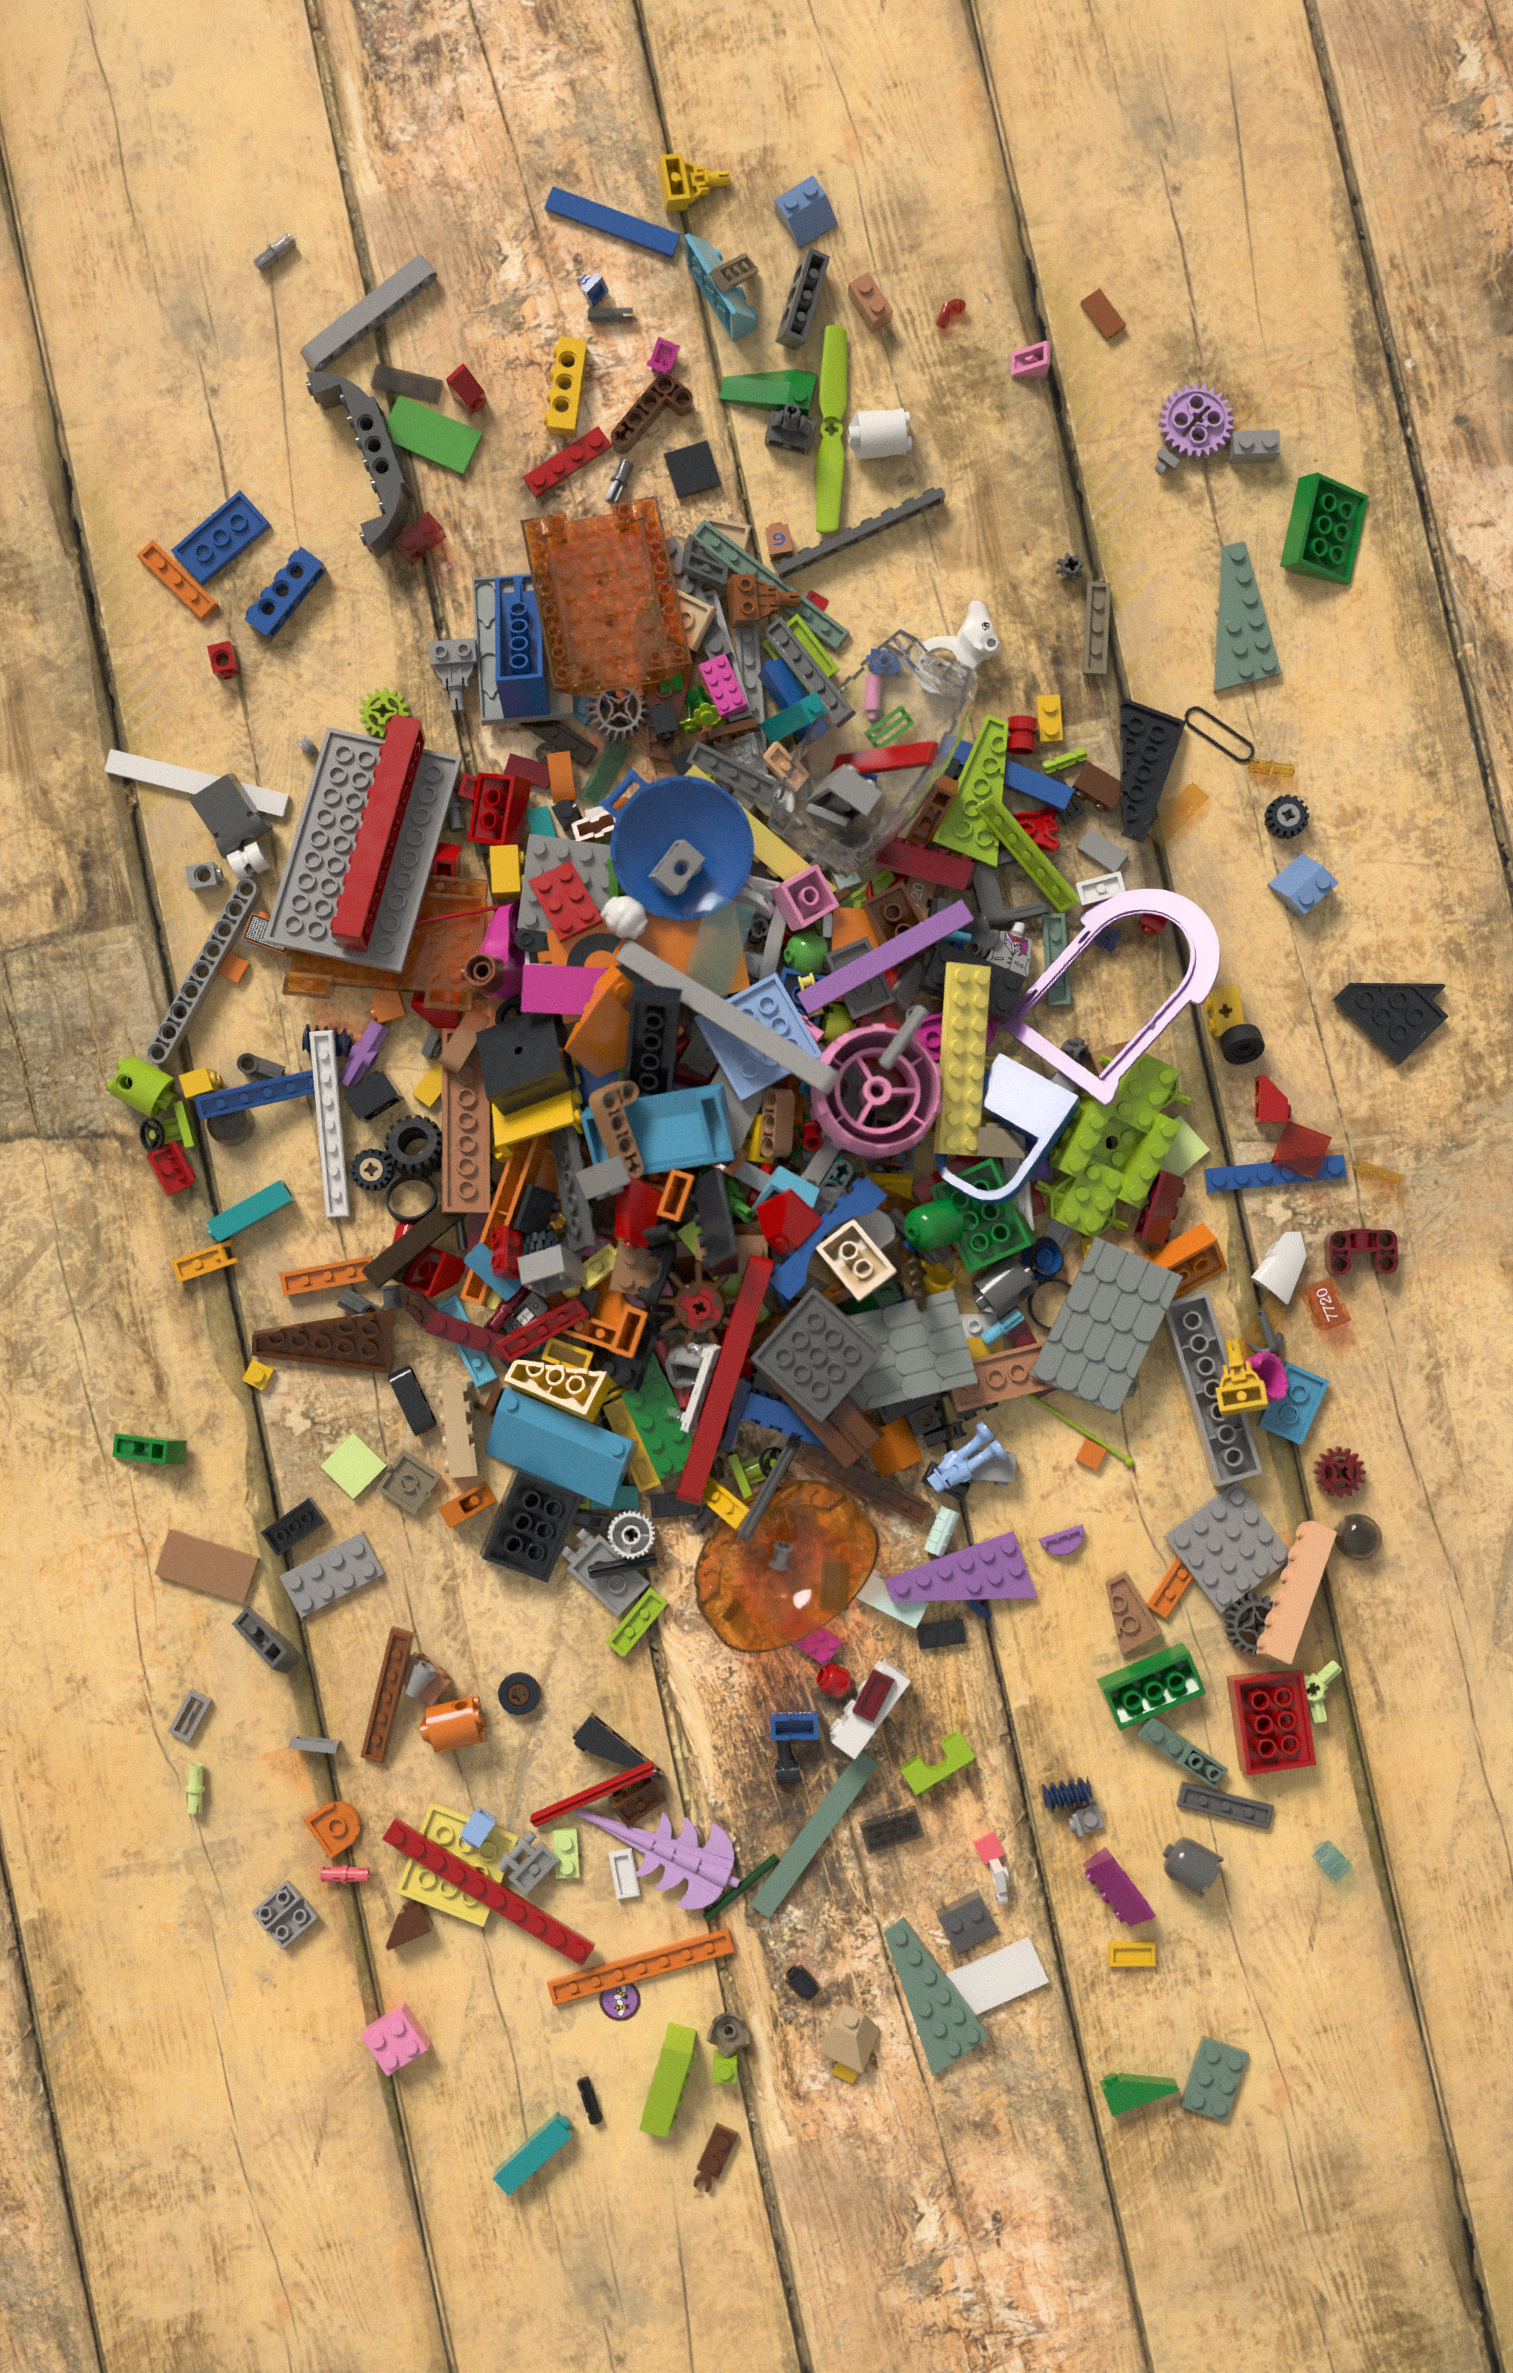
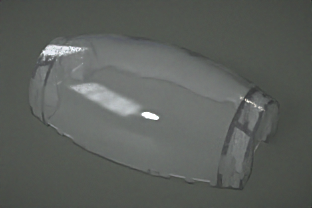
[767,629,980,879]

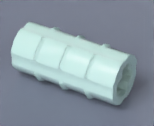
[924,1505,960,1557]

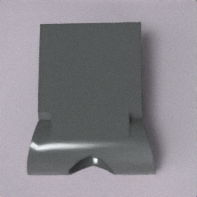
[189,773,273,859]

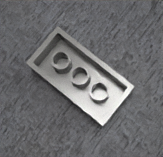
[807,764,882,823]

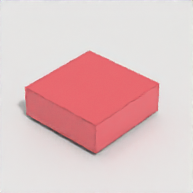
[973,1831,1005,1865]

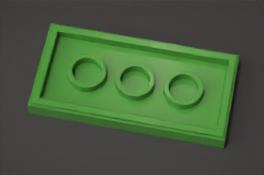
[387,396,483,476]

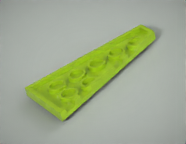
[932,714,1008,869]

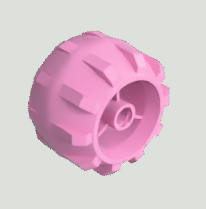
[809,1024,943,1159]

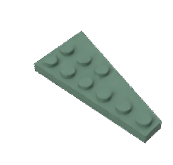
[1213,541,1281,693]
[884,1917,990,2076]

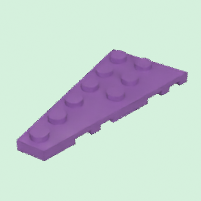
[883,1531,1037,1602]

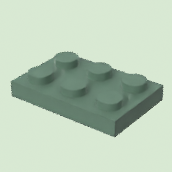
[1180,2035,1249,2122]

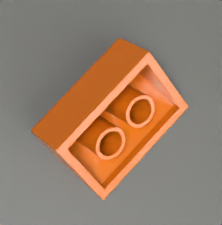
[1143,1223,1227,1300]

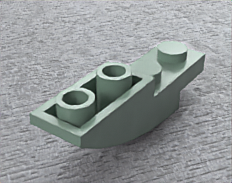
[1136,1717,1228,1789]

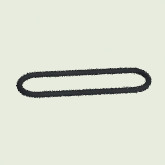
[1185,706,1254,762]

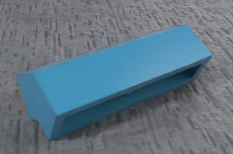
[464,1242,522,1301]

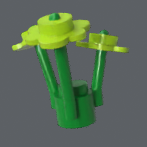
[678,685,731,735]

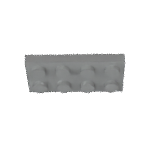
[279,1531,385,1618]

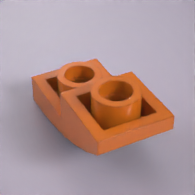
[547,751,576,803]

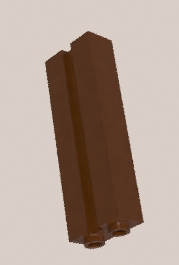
[751,1360,885,1469]

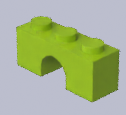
[899,1729,976,1795]

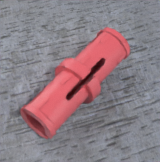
[320,1865,370,1884]

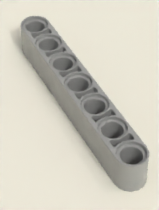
[300,255,438,372]

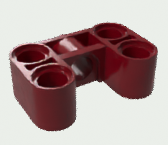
[1324,1229,1398,1275]

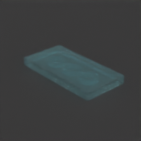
[684,893,756,999]

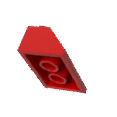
[467,772,532,848]

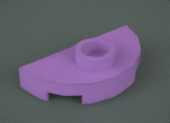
[1038,1524,1084,1556]

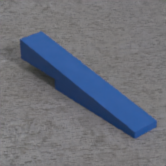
[939,733,1075,813]

